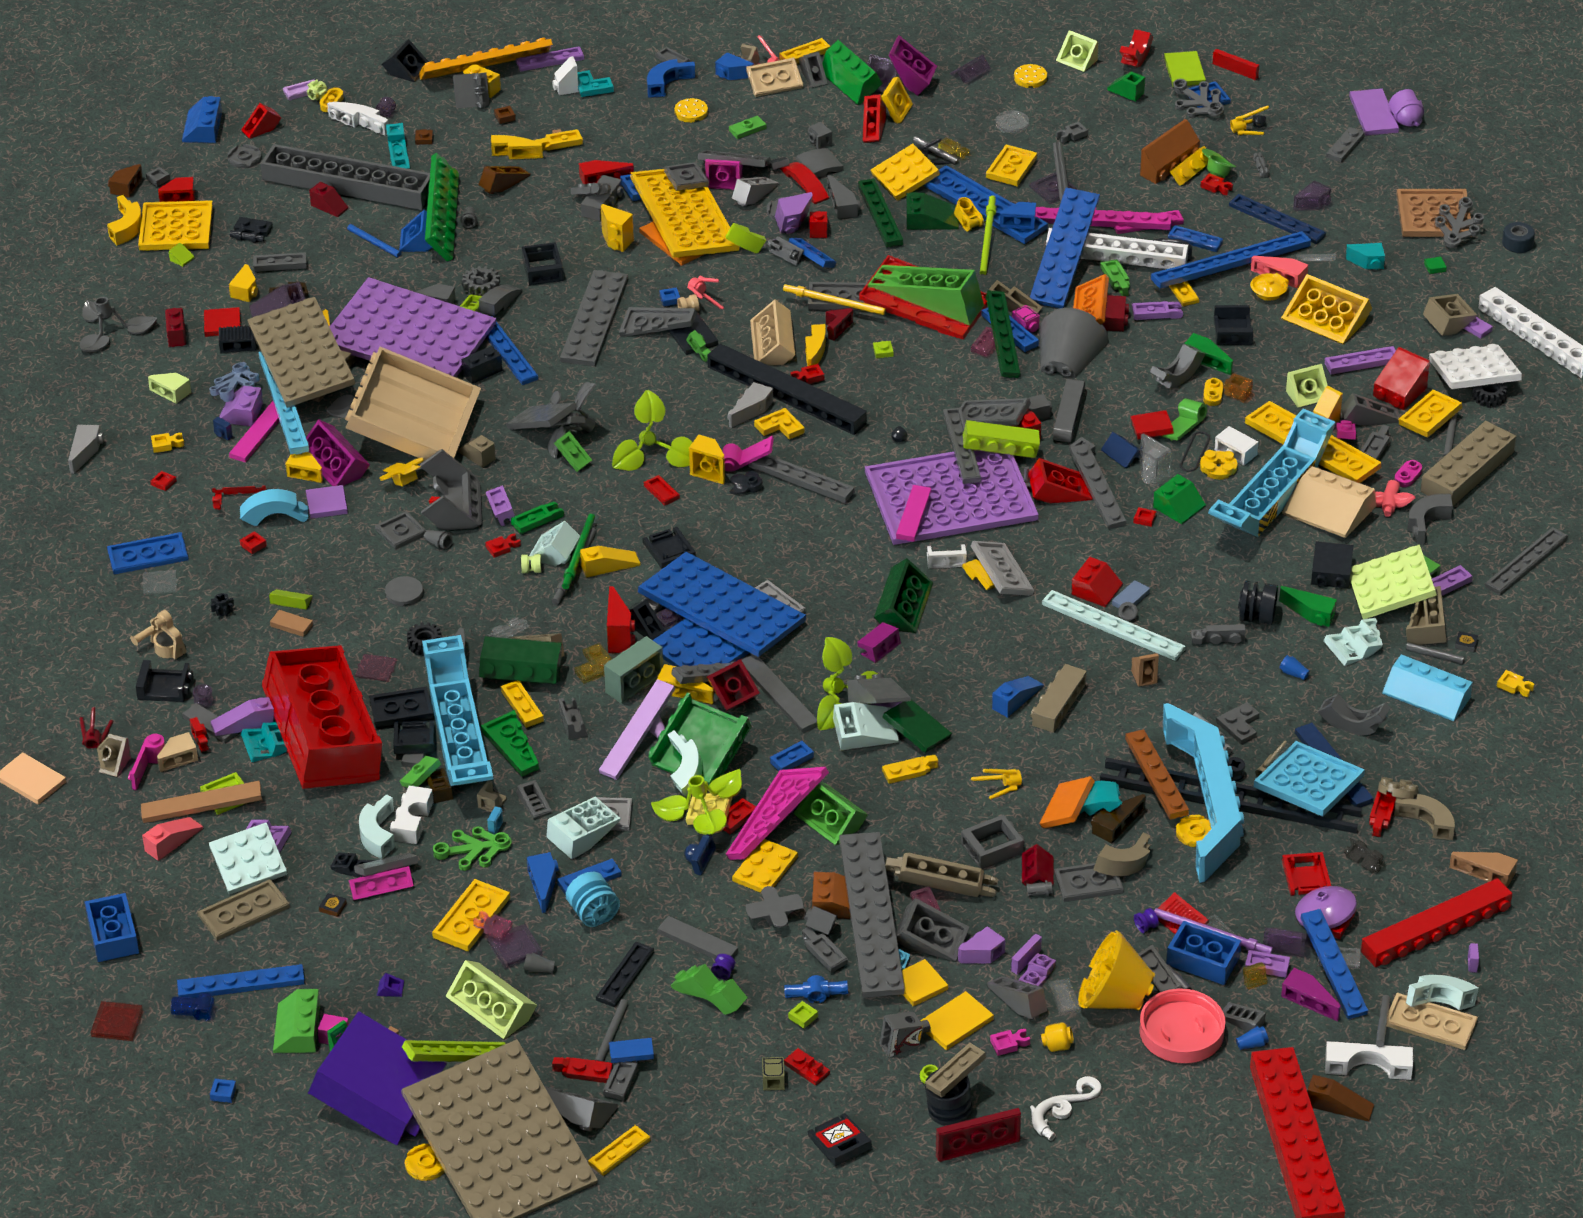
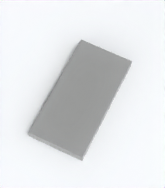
[971,541,1034,596]

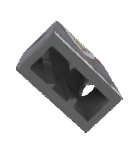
[879,1012,931,1058]

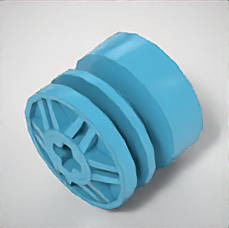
[566,872,620,927]

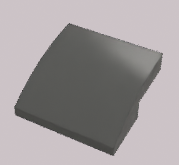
[795,148,844,177]

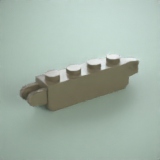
[885,853,998,897]

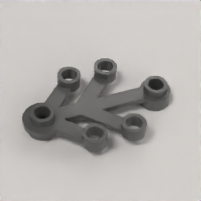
[1173,79,1224,118]
[1435,197,1484,248]

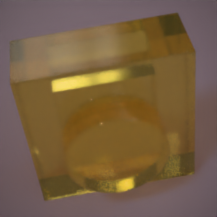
[1243,962,1267,989]

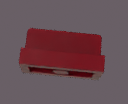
[1022,844,1054,886]

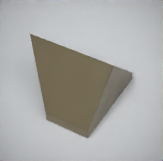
[97,734,131,777]

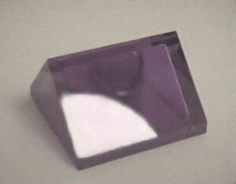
[1263,927,1308,958]

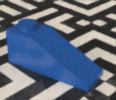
[992,676,1044,718]
[527,852,559,913]

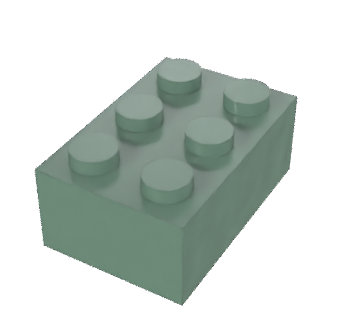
[604,636,663,704]

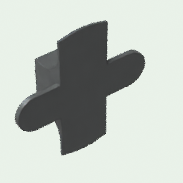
[746,886,803,928]

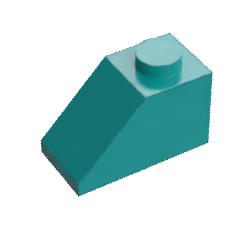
[1346,243,1385,269]

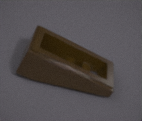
[427,768,453,803]

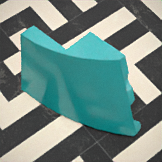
[241,722,287,762]
[1079,781,1122,815]

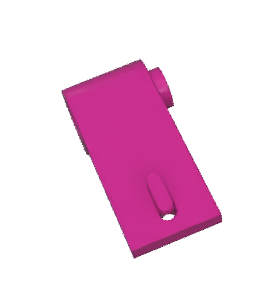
[722,436,774,471]
[128,734,165,790]

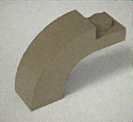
[1394,794,1455,840]
[1093,832,1151,876]

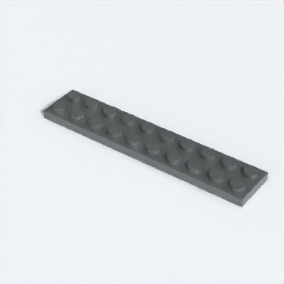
[839,832,904,998]

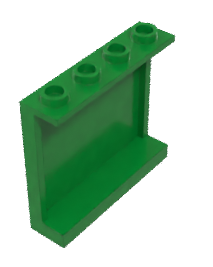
[648,692,752,785]

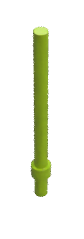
[980,196,996,275]

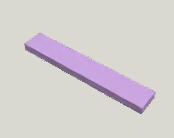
[599,679,675,780]

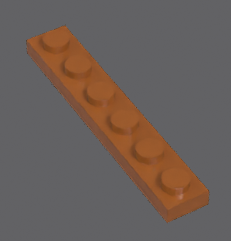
[1125,729,1189,820]

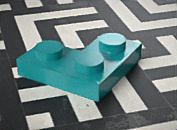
[577,70,614,97]

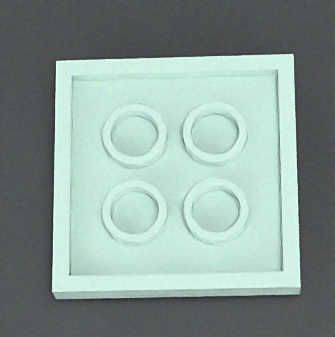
[209,822,287,894]

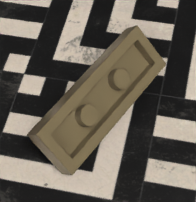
[925,1043,986,1098]

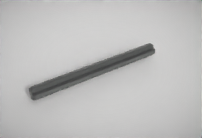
[1053,141,1068,203]

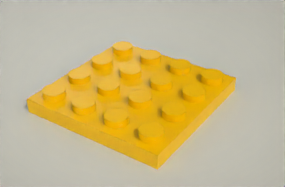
[138,201,213,251]

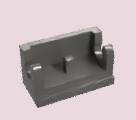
[558,697,588,740]

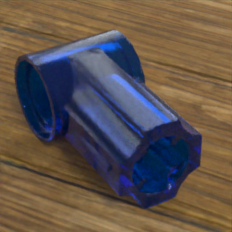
[171,993,215,1021]

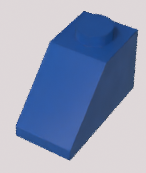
[715,53,754,80]
[1000,202,1036,229]

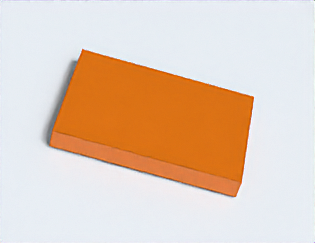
[1039,776,1095,828]

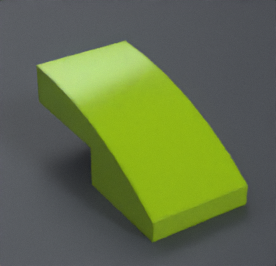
[725,223,766,253]

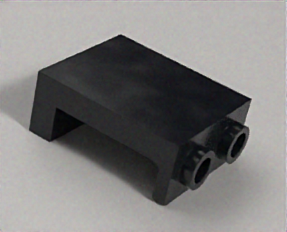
[1214,305,1253,345]
[1311,541,1354,588]
[135,660,193,702]

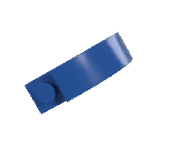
[647,59,695,98]

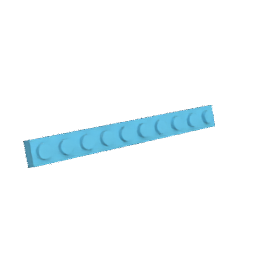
[259,351,309,454]

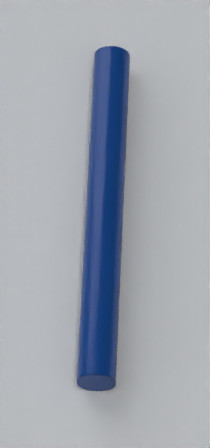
[347,224,402,258]

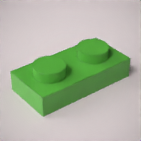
[554,431,592,472]

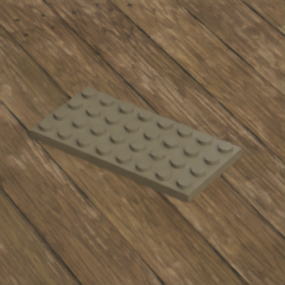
[247,297,355,408]

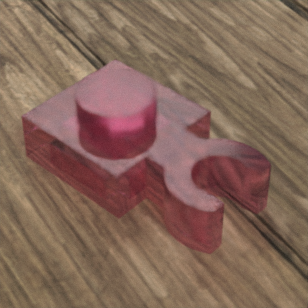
[473,911,512,941]

